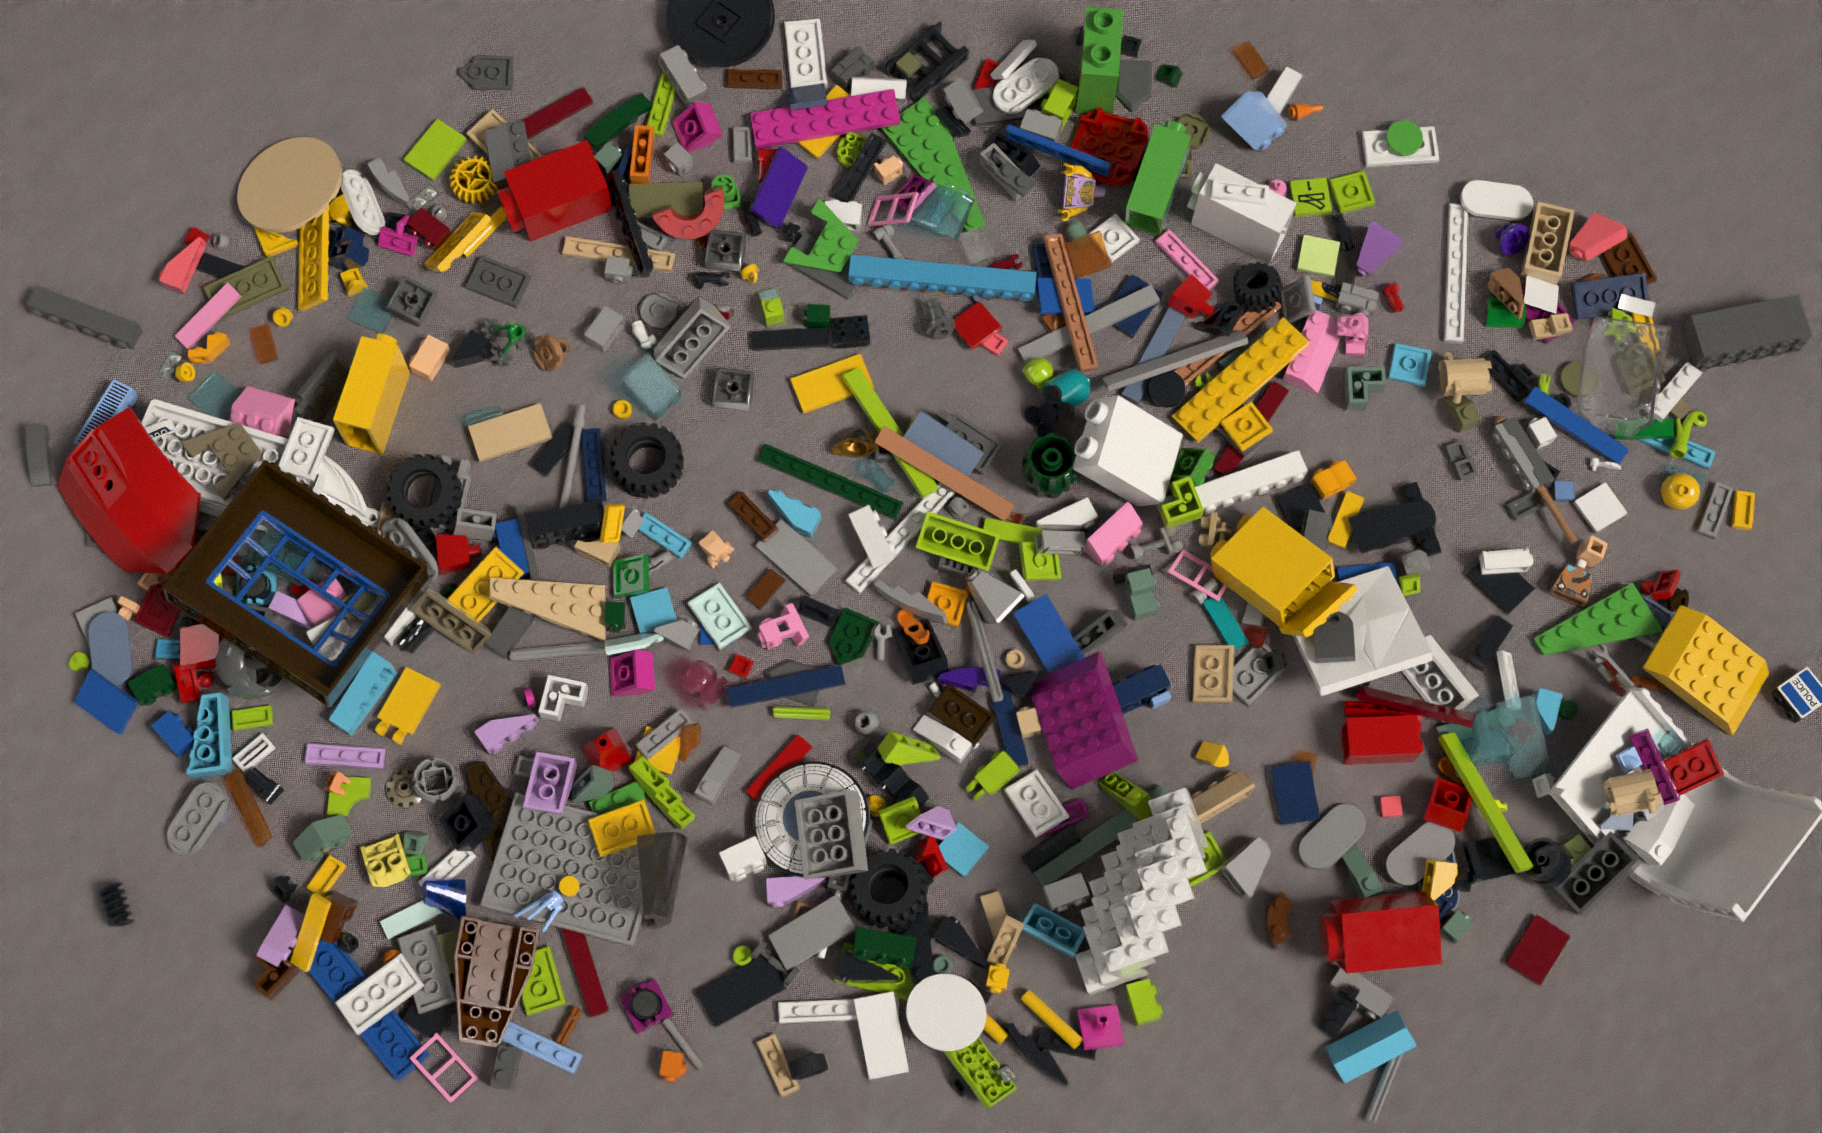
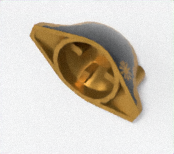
[830,428,879,458]

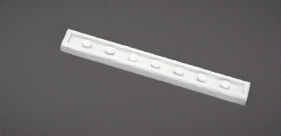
[1444,203,1468,344]
[845,482,957,594]

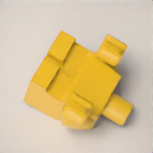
[329,194,352,227]

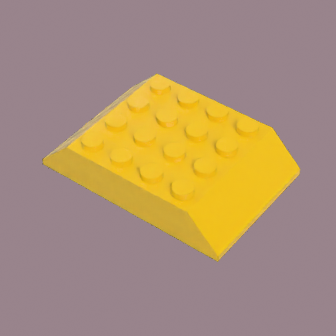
[1642,605,1769,736]

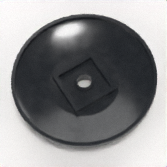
[666,0,775,67]

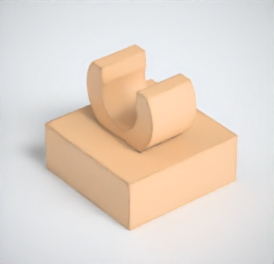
[118,596,140,621]

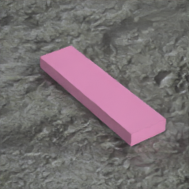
[1155,229,1219,290]
[175,282,242,350]

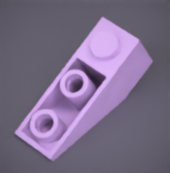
[474,714,538,754]

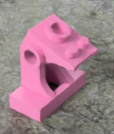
[1337,313,1368,356]
[757,603,809,650]

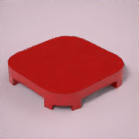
[1066,108,1150,186]

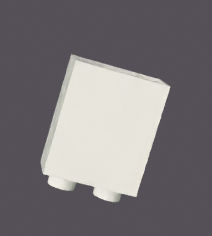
[1187,163,1297,263]
[1073,395,1183,507]

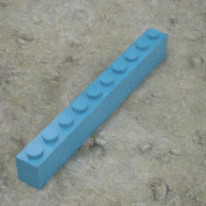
[849,255,1037,301]

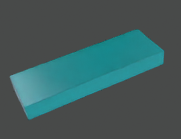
[1202,594,1249,651]

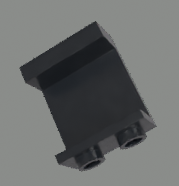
[1462,838,1517,883]

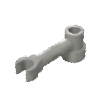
[873,224,905,260]

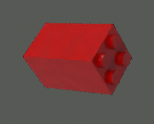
[1341,715,1423,765]

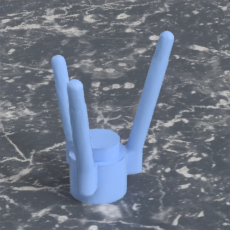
[514,890,564,932]

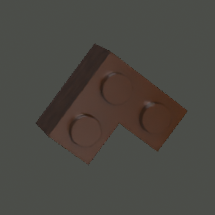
[320,892,358,944]
[252,948,300,1001]

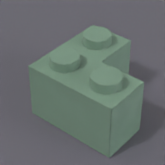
[1344,367,1386,410]
[1124,568,1160,620]
[293,814,353,862]

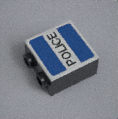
[1771,666,1822,724]

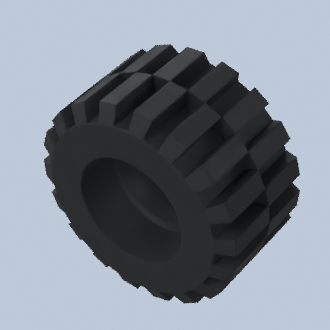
[1233,262,1281,313]

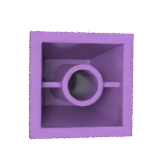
[1356,220,1403,277]

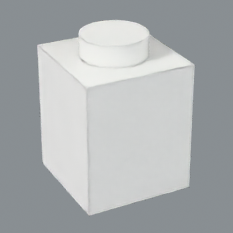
[1525,417,1557,450]

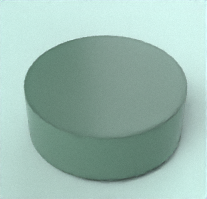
[933,955,952,974]

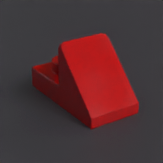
[914,836,948,878]

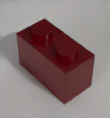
[407,207,451,250]

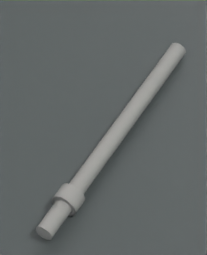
[560,405,586,508]

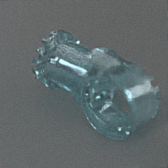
[858,459,896,493]

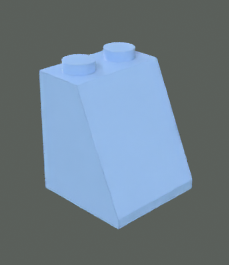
[1221,91,1288,150]

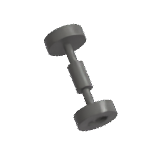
[751,941,800,986]

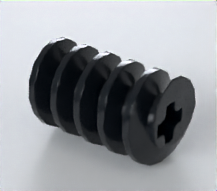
[99,883,134,927]

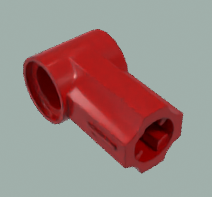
[758,148,777,183]

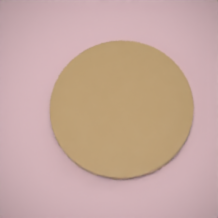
[237,137,342,233]

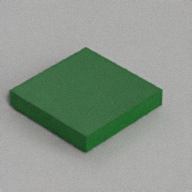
[613,553,649,599]

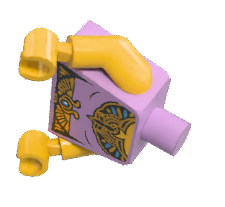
[1057,163,1105,221]

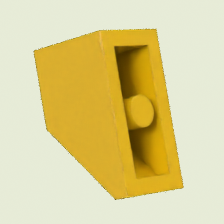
[1422,858,1458,900]

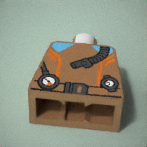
[1548,559,1593,608]

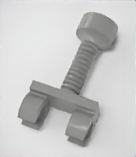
[1130,527,1184,560]

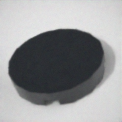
[1148,371,1186,408]

